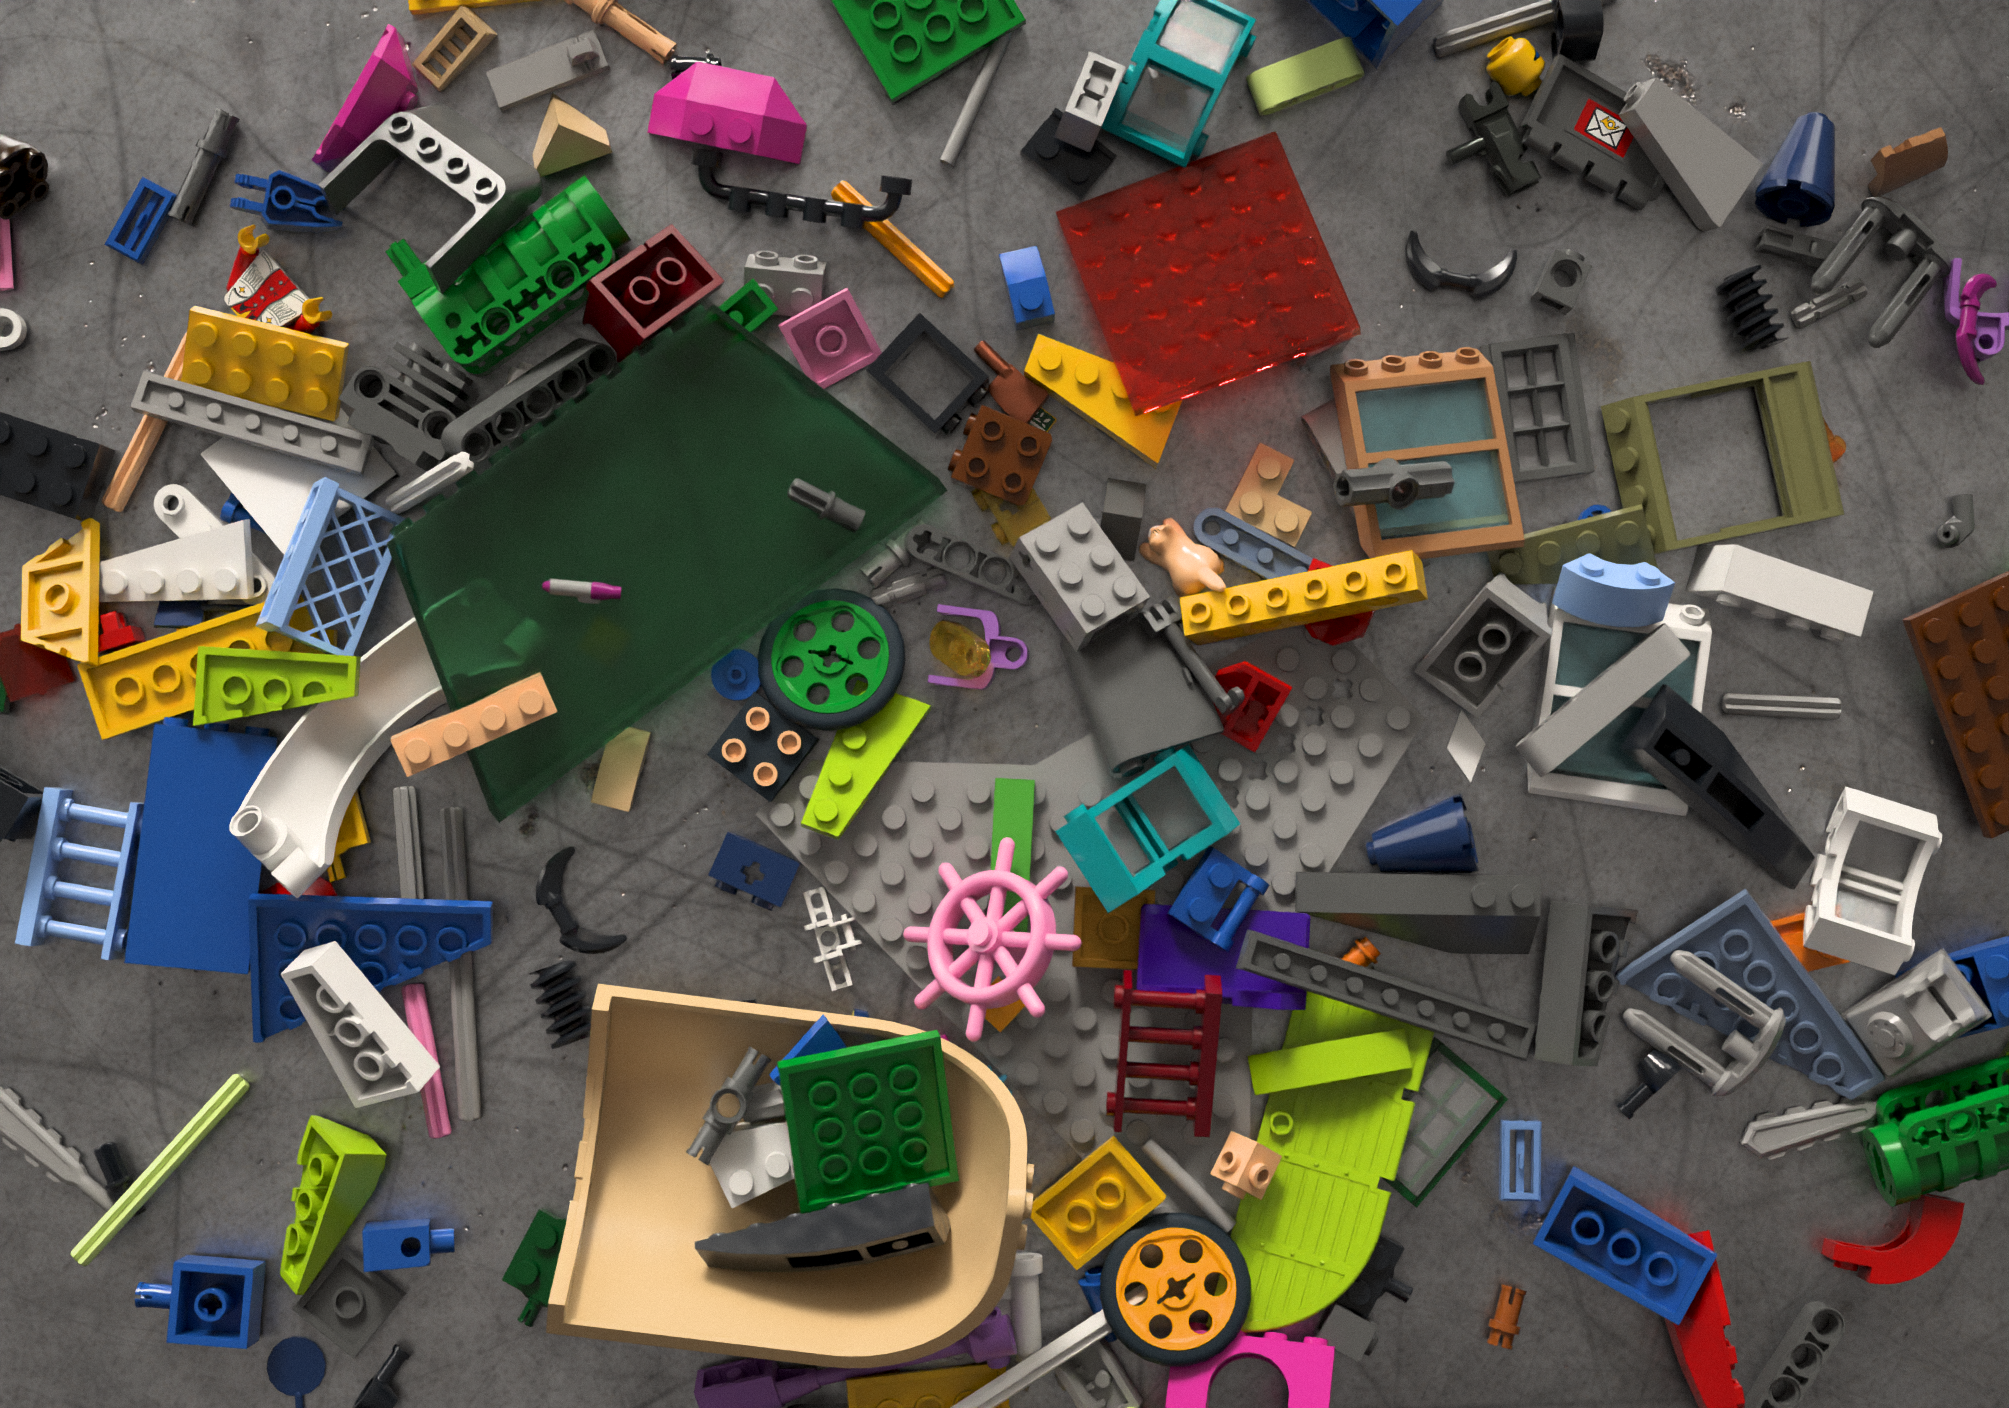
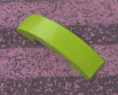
[1247,1028,1412,1095]

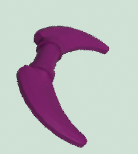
[1956,273,1997,385]

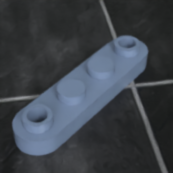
[1193,508,1313,580]

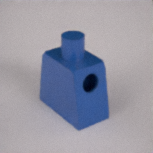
[362,1219,455,1272]

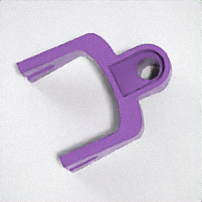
[1943,258,2009,362]
[928,604,1030,690]

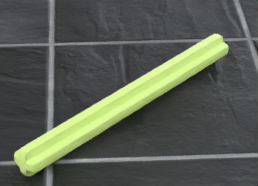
[70,1074,250,1267]

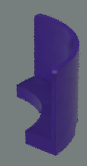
[1137,904,1311,1010]

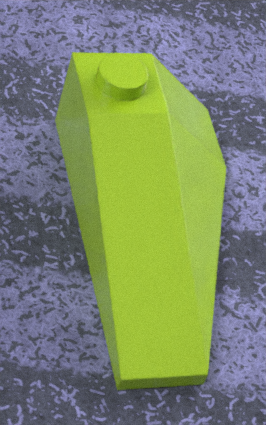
[280,1115,387,1295]

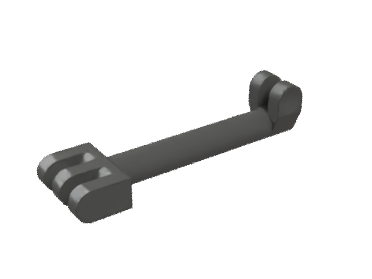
[1138,597,1245,717]

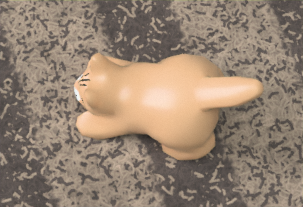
[1139,518,1226,597]

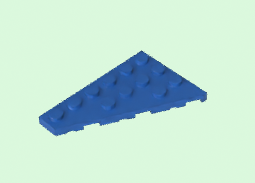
[248,893,493,1043]

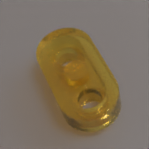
[929,620,991,677]

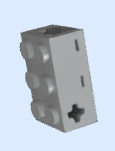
[1009,502,1150,652]

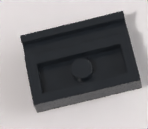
[1020,108,1117,202]

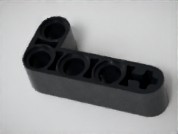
[1551,0,1604,62]

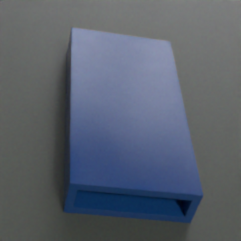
[124,717,277,974]

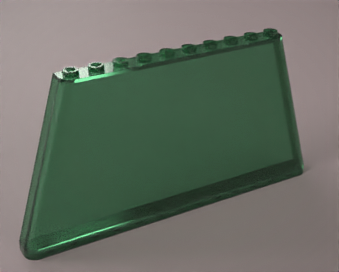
[386,303,948,823]

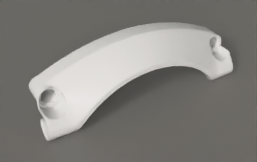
[230,578,552,899]

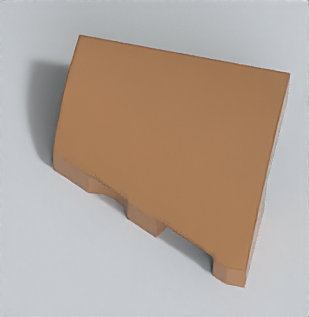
[1867,127,1948,197]

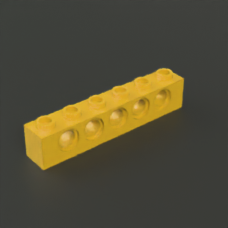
[1180,550,1428,645]

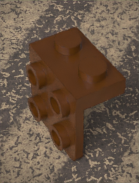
[947,405,1052,506]

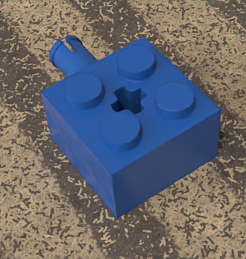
[135,1255,266,1349]

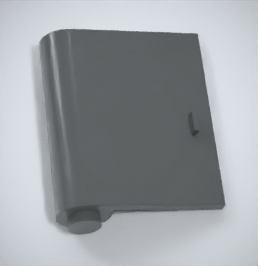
[1060,611,1224,777]

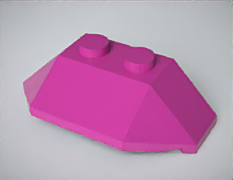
[312,24,418,173]
[647,62,808,164]

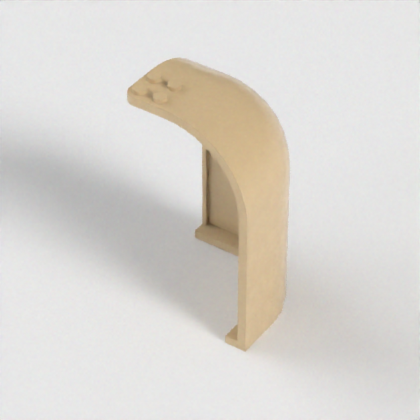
[546,984,1034,1368]

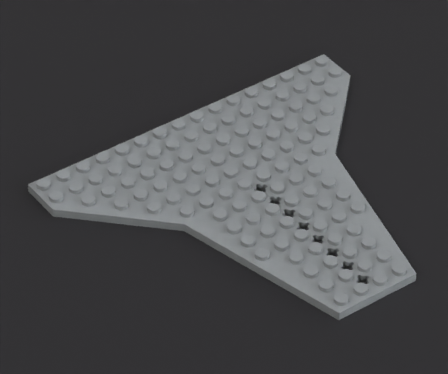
[755,624,1425,1264]

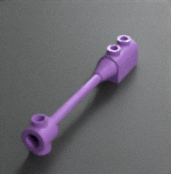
[694,1307,1017,1408]

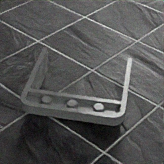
[318,104,543,294]

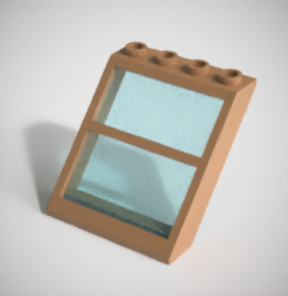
[1330,347,1525,559]

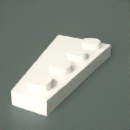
[99,519,255,602]

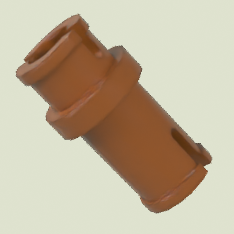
[1487,1284,1527,1350]

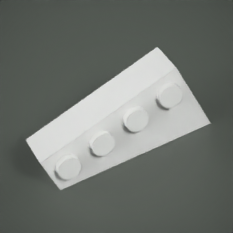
[281,941,440,1108]

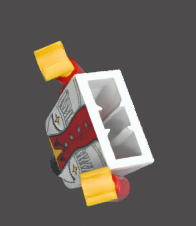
[224,224,333,334]

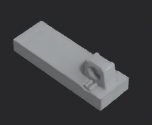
[486,30,610,112]

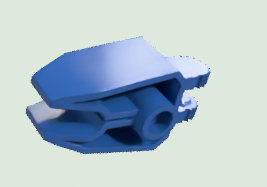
[230,170,346,233]

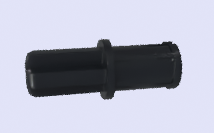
[94,1141,146,1217]

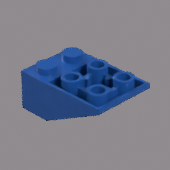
[1895,936,2009,1039]

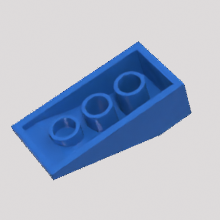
[1533,1166,1717,1325]

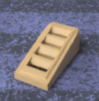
[411,6,497,92]

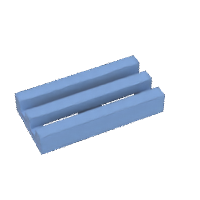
[1499,1120,1542,1202]

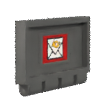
[1520,54,1665,210]

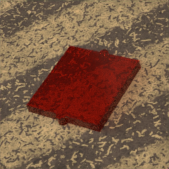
[0,623,75,703]

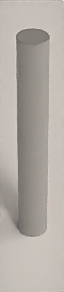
[1140,1138,1236,1233]

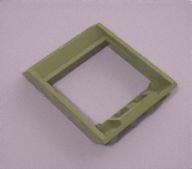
[1601,361,1844,555]

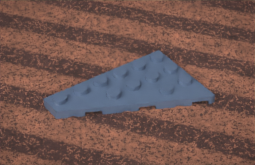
[1616,889,1886,1100]

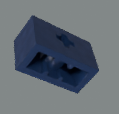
[708,832,802,911]

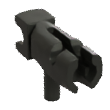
[1446,82,1542,197]

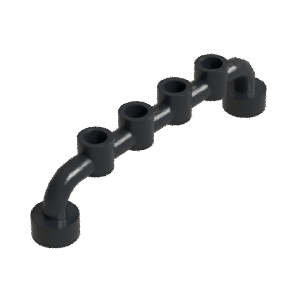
[691,148,912,229]

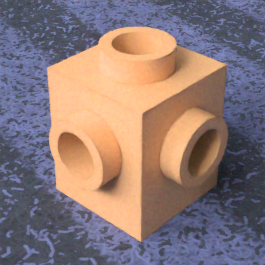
[1210,1131,1282,1200]

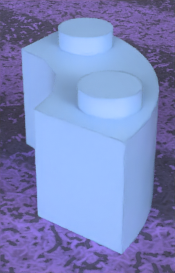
[1552,553,1675,627]

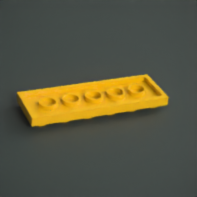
[77,594,325,740]

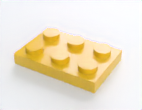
[1030,1135,1167,1270]

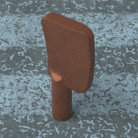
[974,340,1050,424]

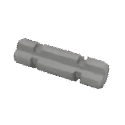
[1791,278,1867,329]
[871,567,947,608]

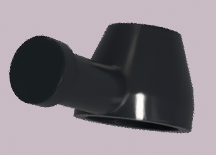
[1616,1049,1682,1119]
[353,1344,412,1408]

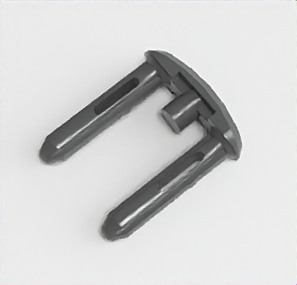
[1811,196,1951,348]

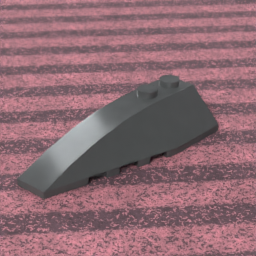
[1295,872,1541,954]

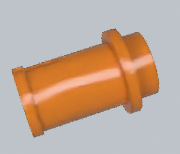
[1340,936,1381,967]

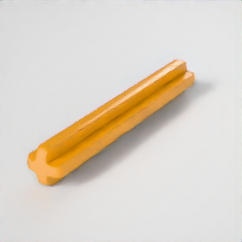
[831,180,954,298]

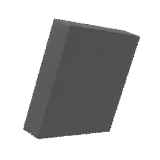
[292,1244,407,1359]

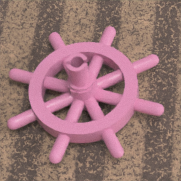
[903,837,1081,1042]

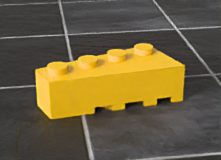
[1024,334,1186,470]

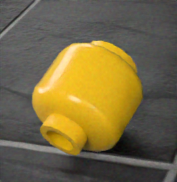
[1486,36,1545,96]

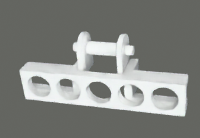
[803,887,862,991]

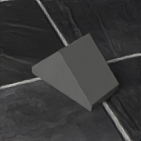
[1100,478,1146,562]

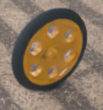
[1100,1212,1251,1367]

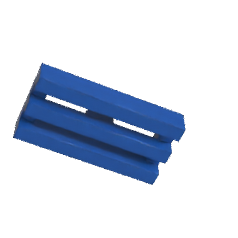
[104,176,177,266]

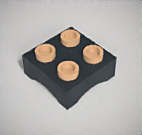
[707,691,819,802]

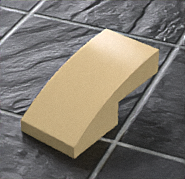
[591,723,652,812]

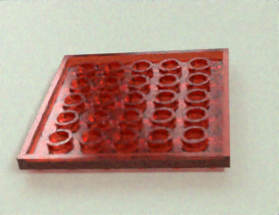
[1056,131,1361,417]

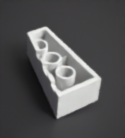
[1685,544,1874,642]

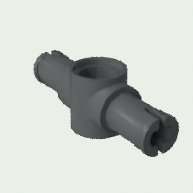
[686,1046,772,1165]

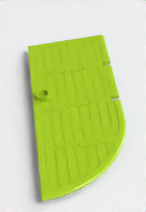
[1206,991,1434,1333]

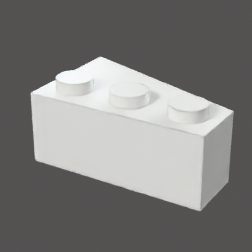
[698,1117,794,1208]

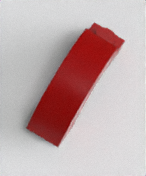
[1821,1193,1965,1284]

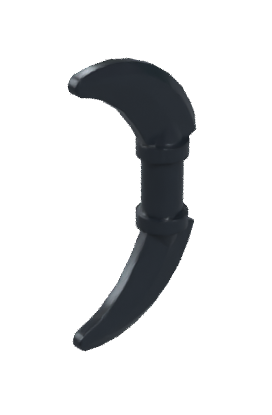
[1406,230,1517,299]
[536,847,627,954]

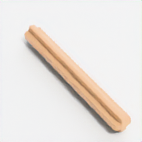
[102,333,187,512]

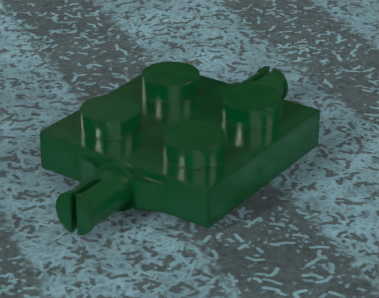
[502,1208,567,1327]

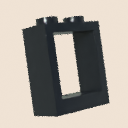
[866,313,990,439]

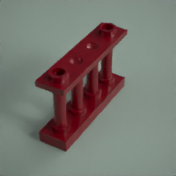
[1106,970,1222,1137]

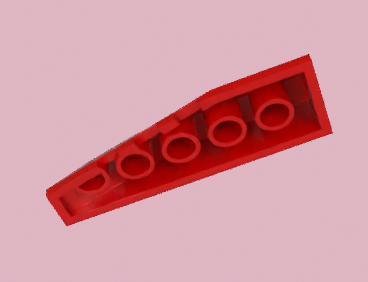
[1658,1230,1745,1408]

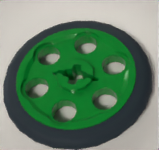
[757,588,906,731]

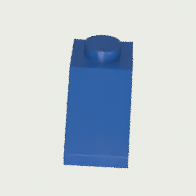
[999,246,1055,331]

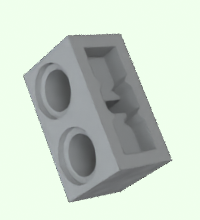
[1054,51,1126,152]

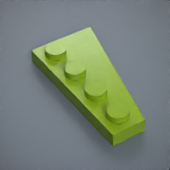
[193,646,361,726]
[801,680,931,840]

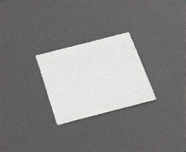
[201,405,396,555]

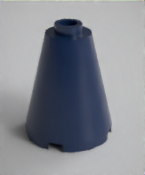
[1755,112,1835,227]
[1366,794,1479,873]

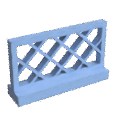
[256,477,407,656]

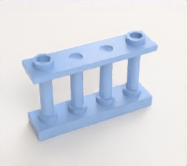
[15,787,144,960]

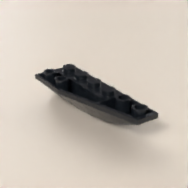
[1620,684,1815,889]
[695,1183,950,1273]

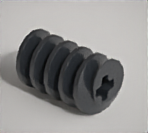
[1716,265,1789,354]
[529,961,592,1049]

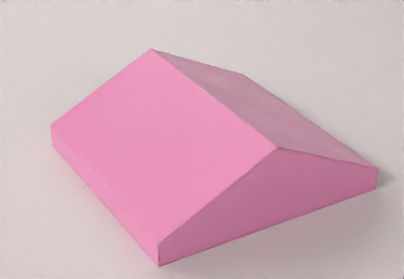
[778,288,882,394]

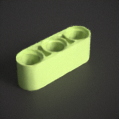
[1245,37,1365,116]

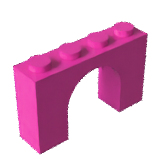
[1165,1322,1335,1408]

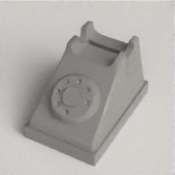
[1415,572,1553,719]
[1841,948,1992,1081]

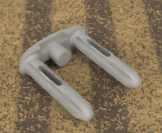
[1623,950,1786,1096]

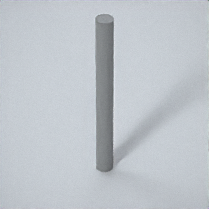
[940,31,1014,167]

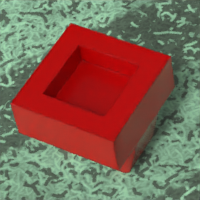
[98,611,146,654]

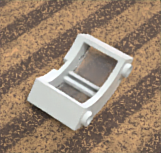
[1803,786,1942,975]

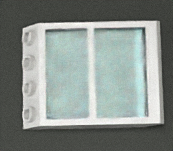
[1527,586,1712,816]

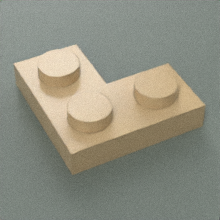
[1225,443,1312,548]

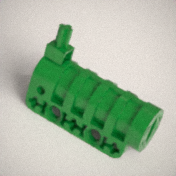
[385,175,631,377]
[1863,1055,2009,1207]

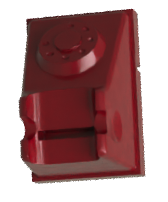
[582,224,725,363]

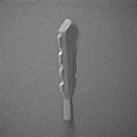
[0,1086,115,1212]
[1740,1097,1915,1160]

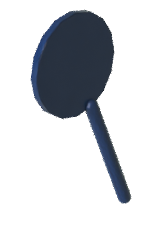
[267,1336,327,1408]

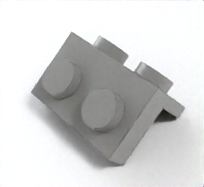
[744,251,827,316]
[1054,1337,1143,1408]

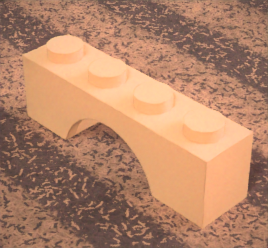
[390,672,558,777]

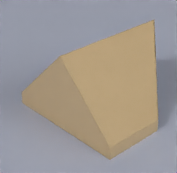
[532,93,612,177]

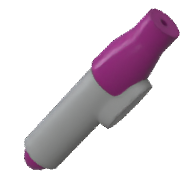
[542,579,622,603]

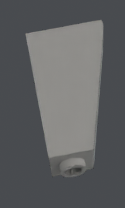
[1619,77,1763,232]

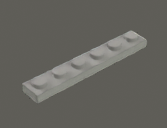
[131,371,375,477]

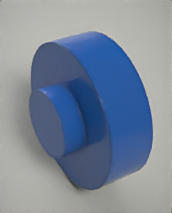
[711,649,762,701]

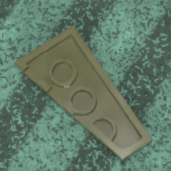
[1487,504,1658,585]

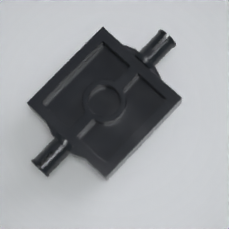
[1335,1234,1413,1319]

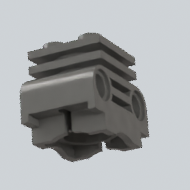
[338,341,480,472]

